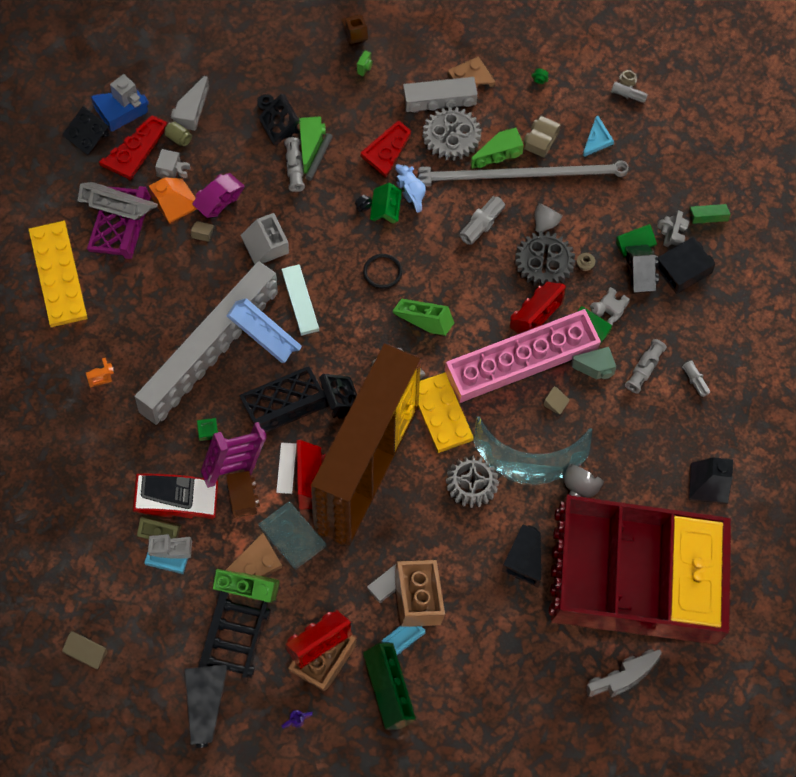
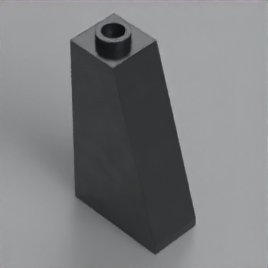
[185,665,228,748]

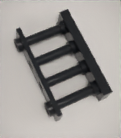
[198,591,271,684]

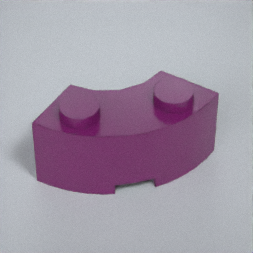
[192,173,245,218]

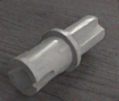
[611,81,647,103]
[682,361,710,397]

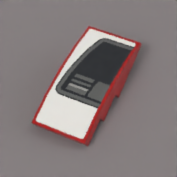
[132,474,218,519]

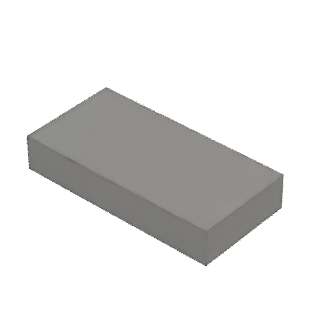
[367,563,397,603]

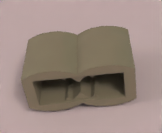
[523,116,561,158]

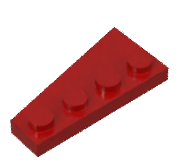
[99,115,168,180]

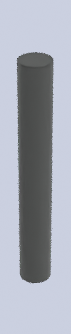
[305,133,333,181]

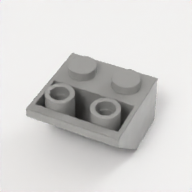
[241,213,289,265]

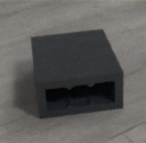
[656,237,715,294]

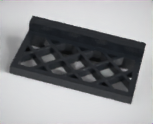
[239,366,329,433]

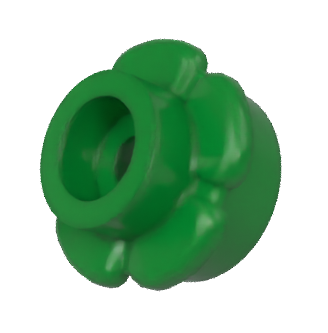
[532,68,549,84]

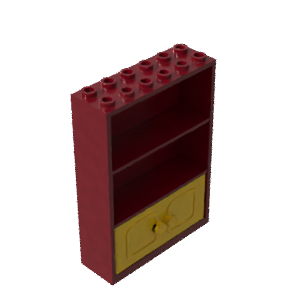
[549,495,731,645]

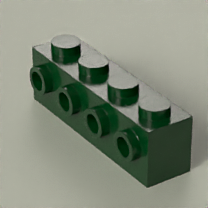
[363,643,416,729]

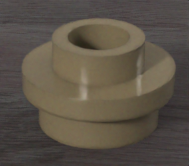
[619,70,637,87]
[577,253,595,271]

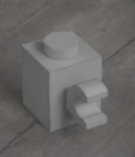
[110,74,141,108]
[155,149,190,179]

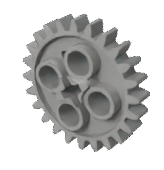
[423,106,481,161]

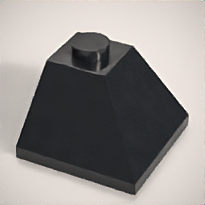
[689,457,733,504]

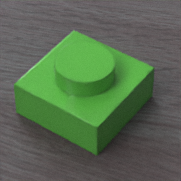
[357,50,373,76]

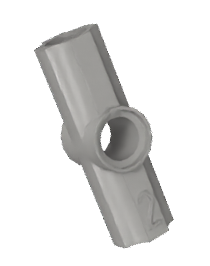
[459,196,506,245]

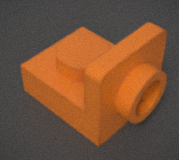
[86,357,114,388]

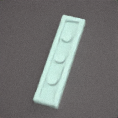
[282,264,319,336]

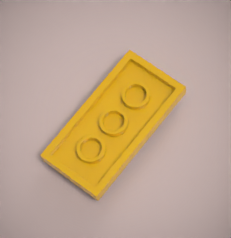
[419,372,474,453]

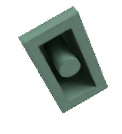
[571,347,616,379]

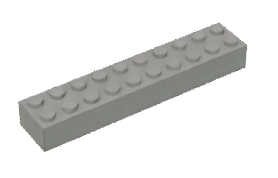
[135,261,278,425]

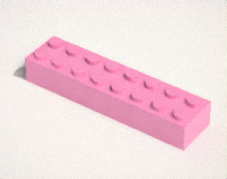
[444,309,601,403]

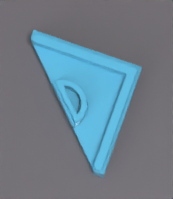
[583,116,614,157]

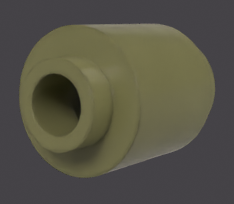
[165,121,192,146]

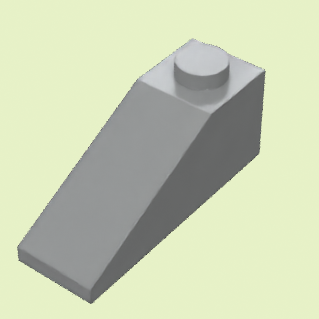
[171,76,209,131]

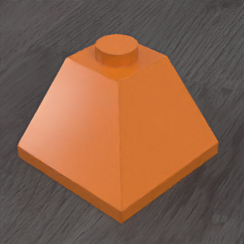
[149,177,197,224]

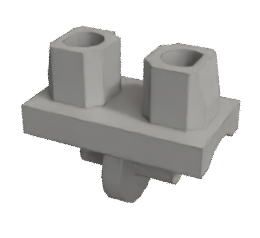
[657,210,689,247]

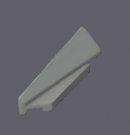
[78,182,158,220]

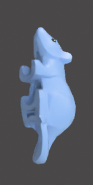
[396,164,426,213]

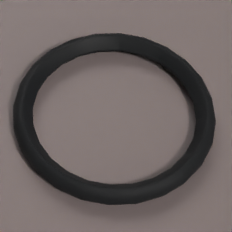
[363,254,402,289]

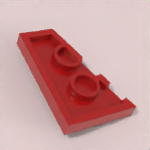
[360,120,411,178]

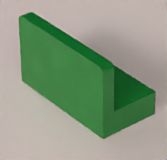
[370,182,402,224]

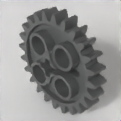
[515,231,575,286]

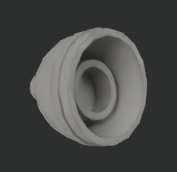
[534,203,563,233]

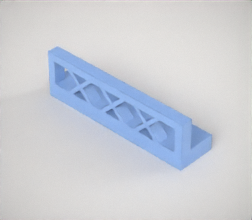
[226,298,302,363]

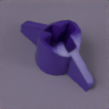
[282,710,313,729]

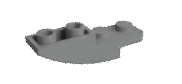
[586,649,662,698]

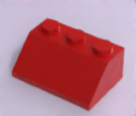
[510,282,566,334]
[297,440,325,510]
[286,610,351,669]

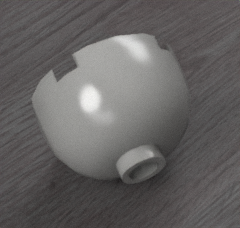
[564,463,604,498]

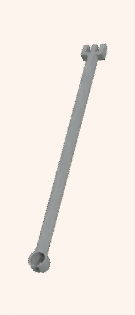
[418,161,628,186]

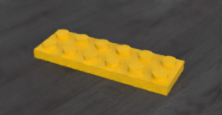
[29,221,88,327]

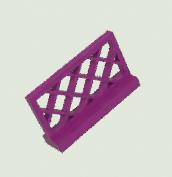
[87,186,151,259]

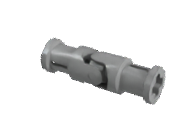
[284,137,305,192]
[625,339,667,393]

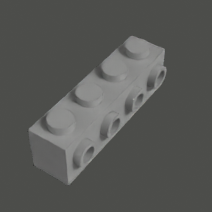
[403,77,477,112]

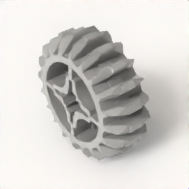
[446,455,499,508]

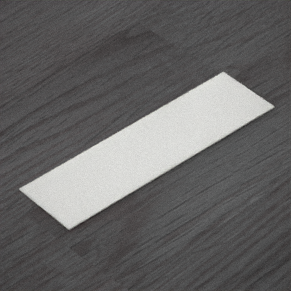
[276,443,297,494]

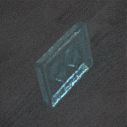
[258,501,326,570]

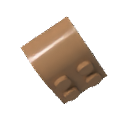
[395,560,445,627]
[288,619,356,691]

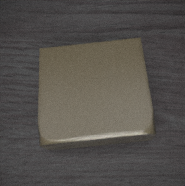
[191,221,214,242]
[544,386,570,415]

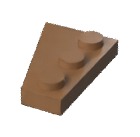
[226,533,282,595]

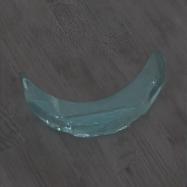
[474,416,593,485]

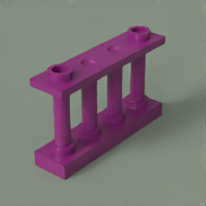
[201,422,266,488]

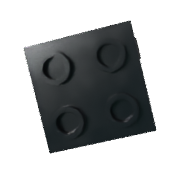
[62,106,110,155]

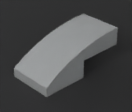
[148,534,192,559]

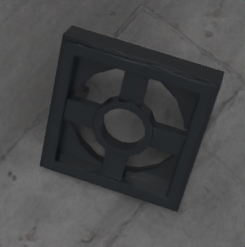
[258,94,300,145]
[319,374,357,419]

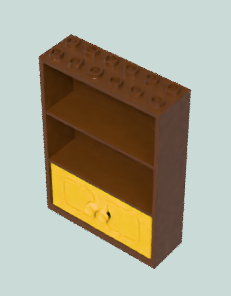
[311,343,421,546]

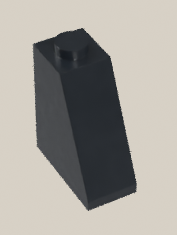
[502,524,541,588]

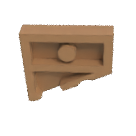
[448,56,495,87]

